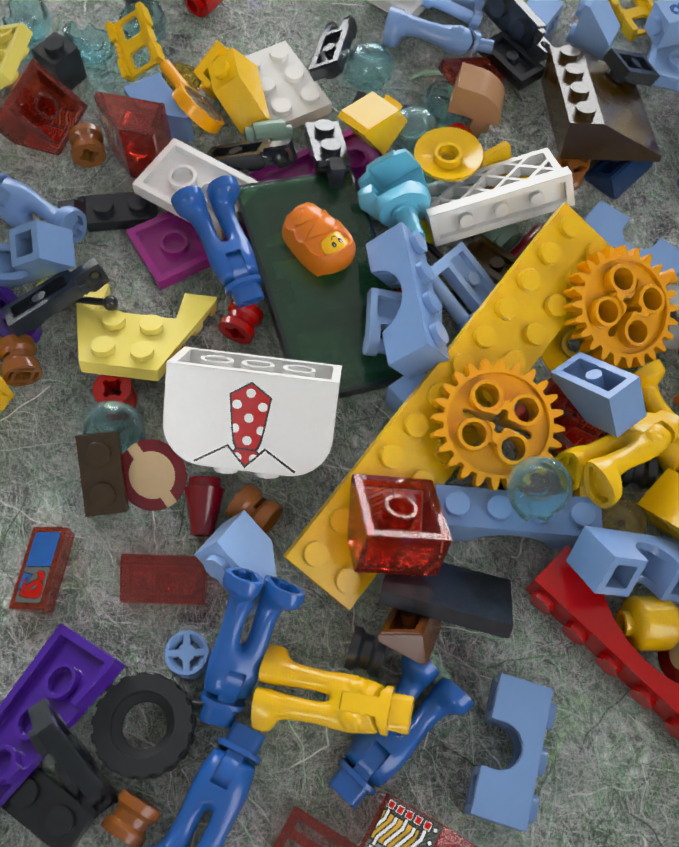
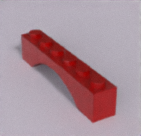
[525,545,679,740]

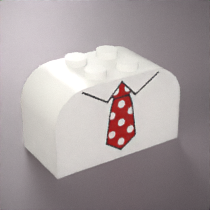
[163,347,342,479]

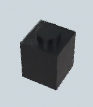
[31,31,87,95]

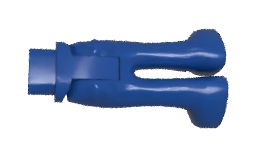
[171,175,265,309]
[199,567,306,728]
[328,655,474,809]
[144,720,266,847]

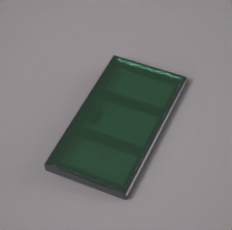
[236,169,427,399]

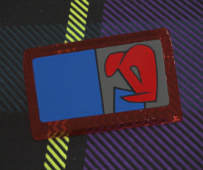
[9,526,75,616]

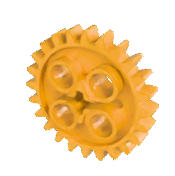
[563,245,679,369]
[429,357,565,491]

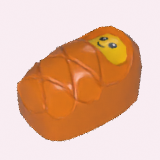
[282,202,356,277]

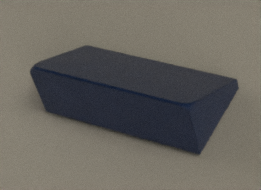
[584,160,653,199]

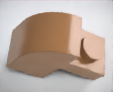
[448,62,505,139]

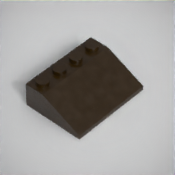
[541,45,662,162]

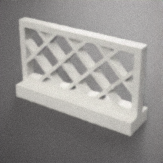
[425,147,575,247]

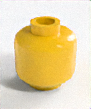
[615,595,679,652]

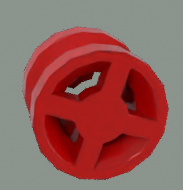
[218,299,264,344]
[92,375,138,418]

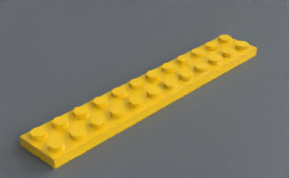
[282,202,610,611]

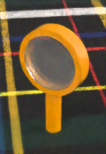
[159,60,225,135]

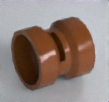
[0,334,43,386]
[226,483,284,534]

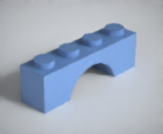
[366,222,450,380]
[428,484,603,549]

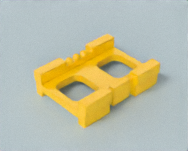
[608,0,654,42]
[104,1,165,82]

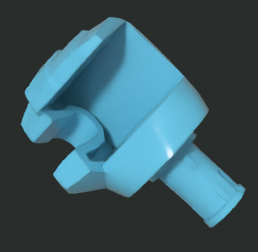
[358,148,431,239]

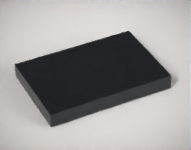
[379,550,514,638]

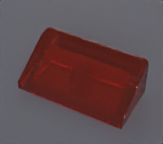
[120,554,208,605]

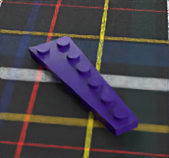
[0,623,125,808]

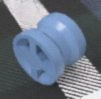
[164,630,211,680]

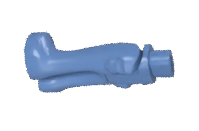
[382,6,495,57]
[0,173,87,252]

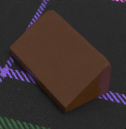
[378,608,442,665]

